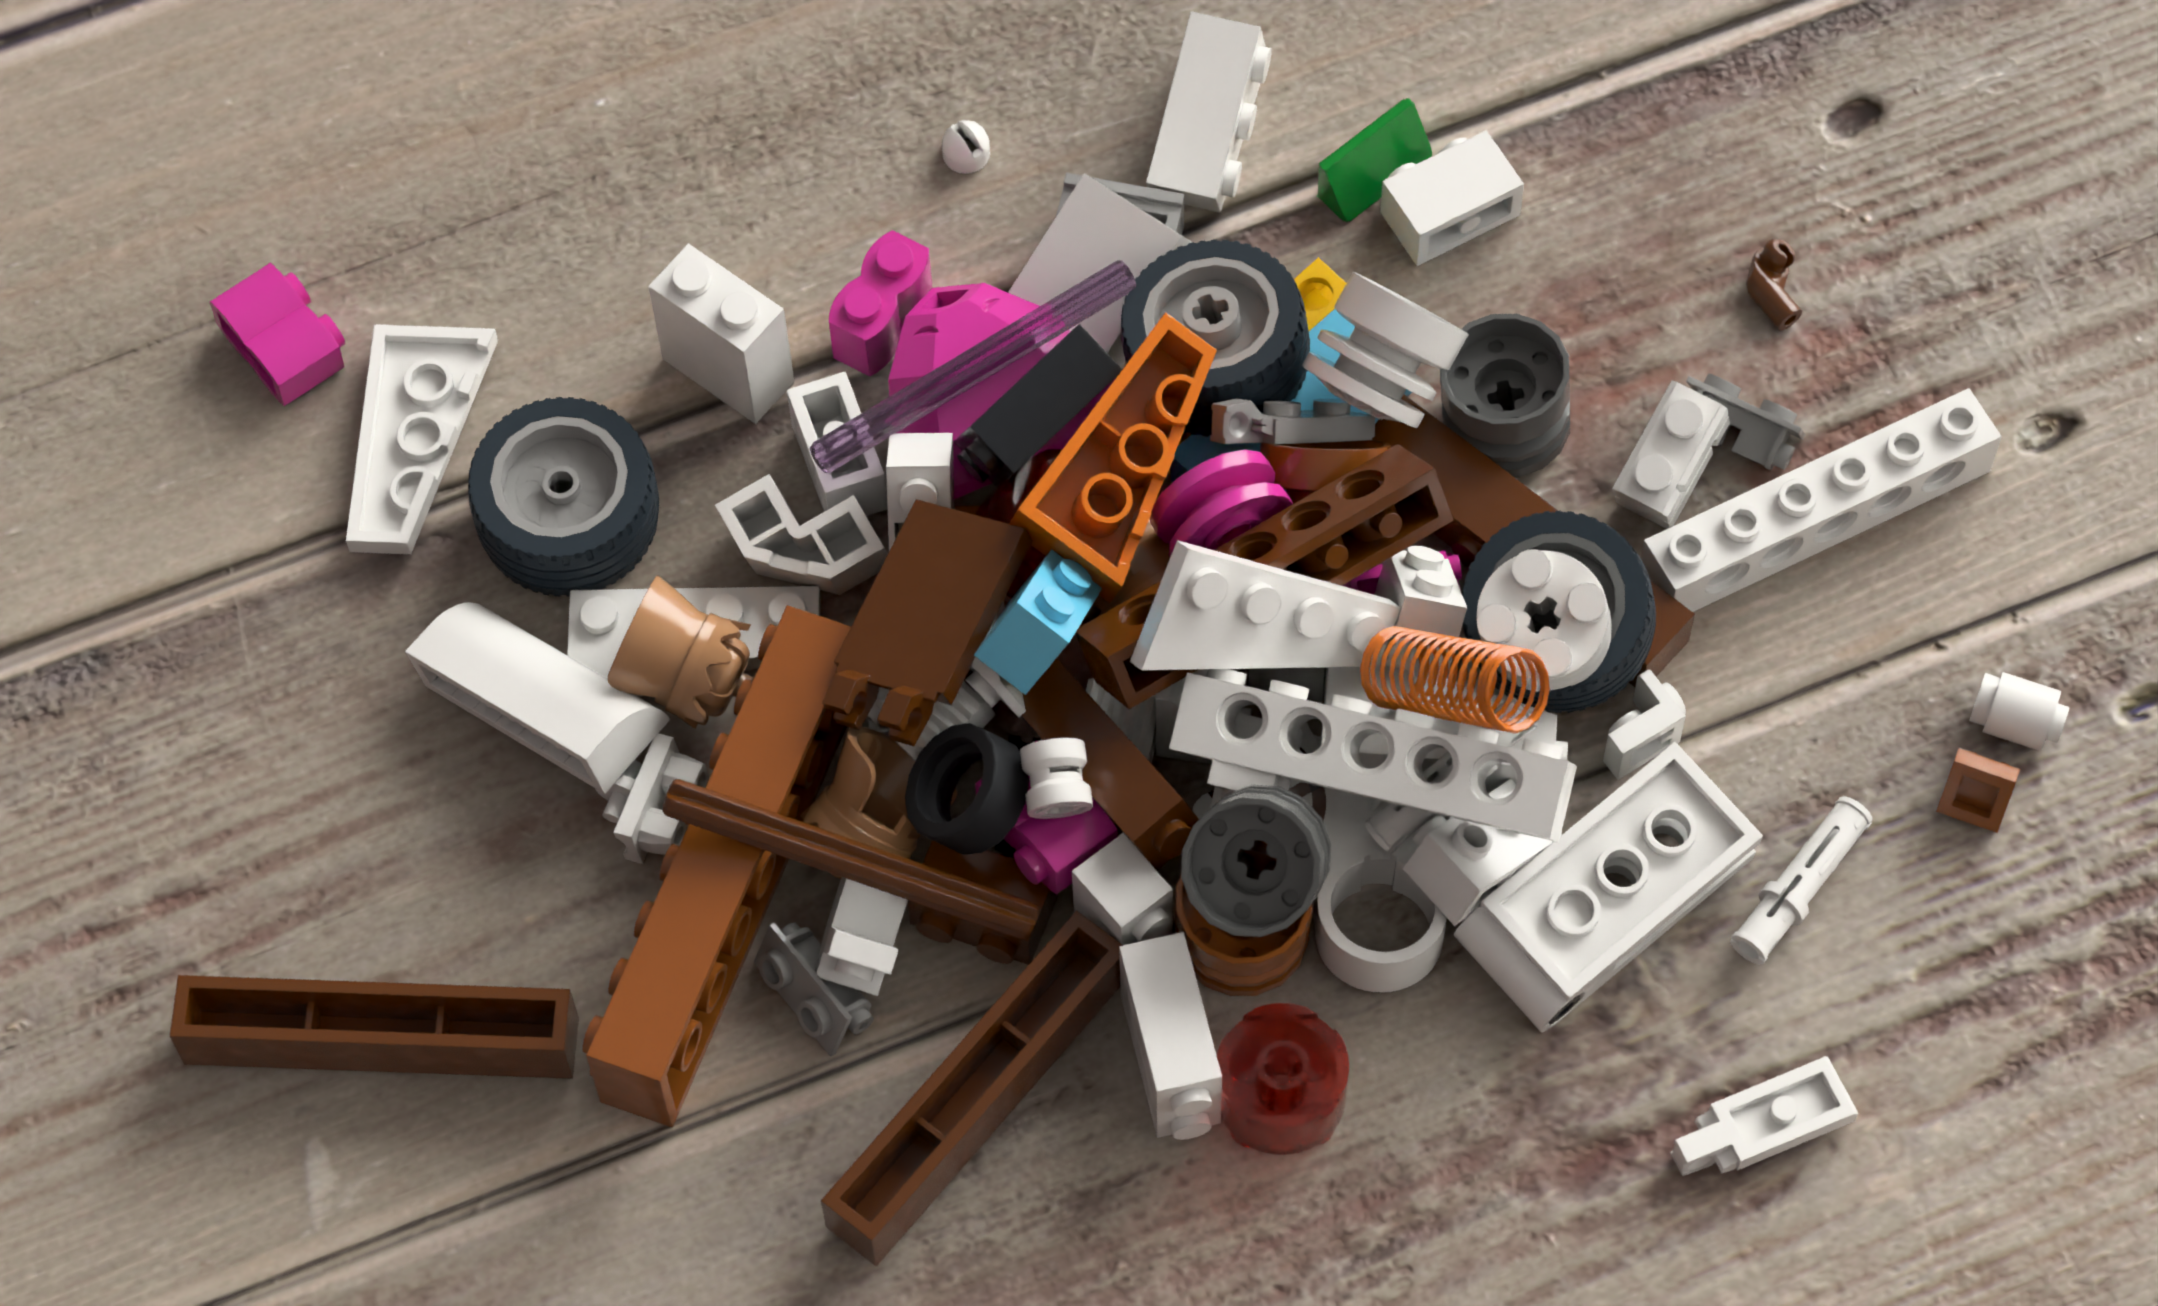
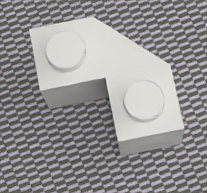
[715,474,888,595]

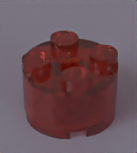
[1217,1003,1349,1155]

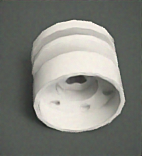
[1302,272,1469,428]

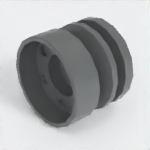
[1440,314,1570,477]
[1181,785,1331,937]

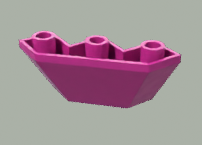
[888,283,1116,499]

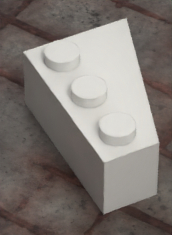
[1146,11,1272,213]

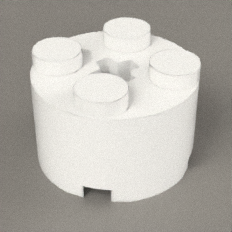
[1477,549,1611,691]

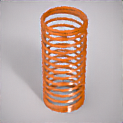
[1360,626,1550,733]

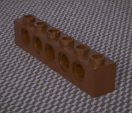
[1075,444,1454,710]

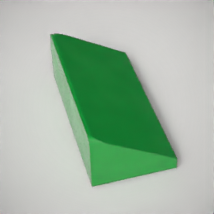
[1317,98,1432,222]

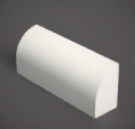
[405,602,670,794]

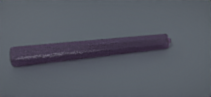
[809,260,1137,473]

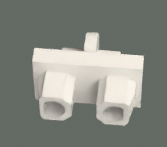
[595,733,710,864]

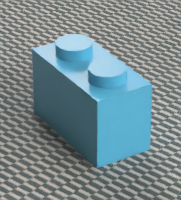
[974,549,1102,695]

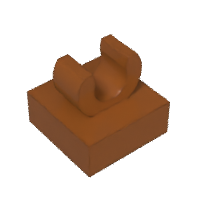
[1936,748,2020,833]

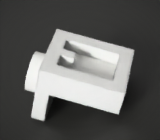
[1603,669,1686,780]

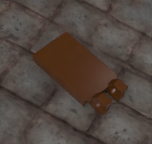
[822,499,1033,747]

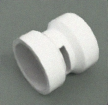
[1020,738,1093,819]

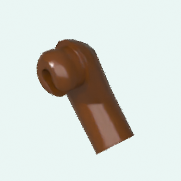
[1746,239,1803,331]

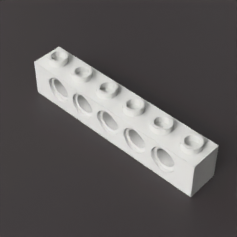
[1641,388,2002,612]
[1169,669,1577,843]

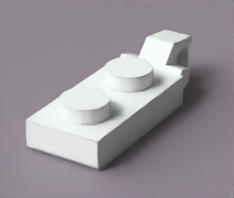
[1671,1056,1858,1176]

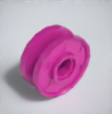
[1150,450,1293,558]

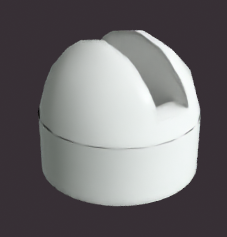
[942,120,990,174]

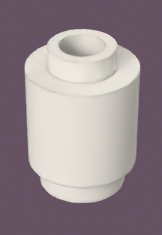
[1969,672,2069,751]

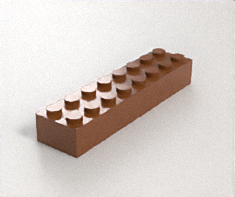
[582,605,851,1128]

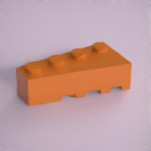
[1009,312,1217,603]

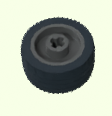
[1462,511,1656,713]

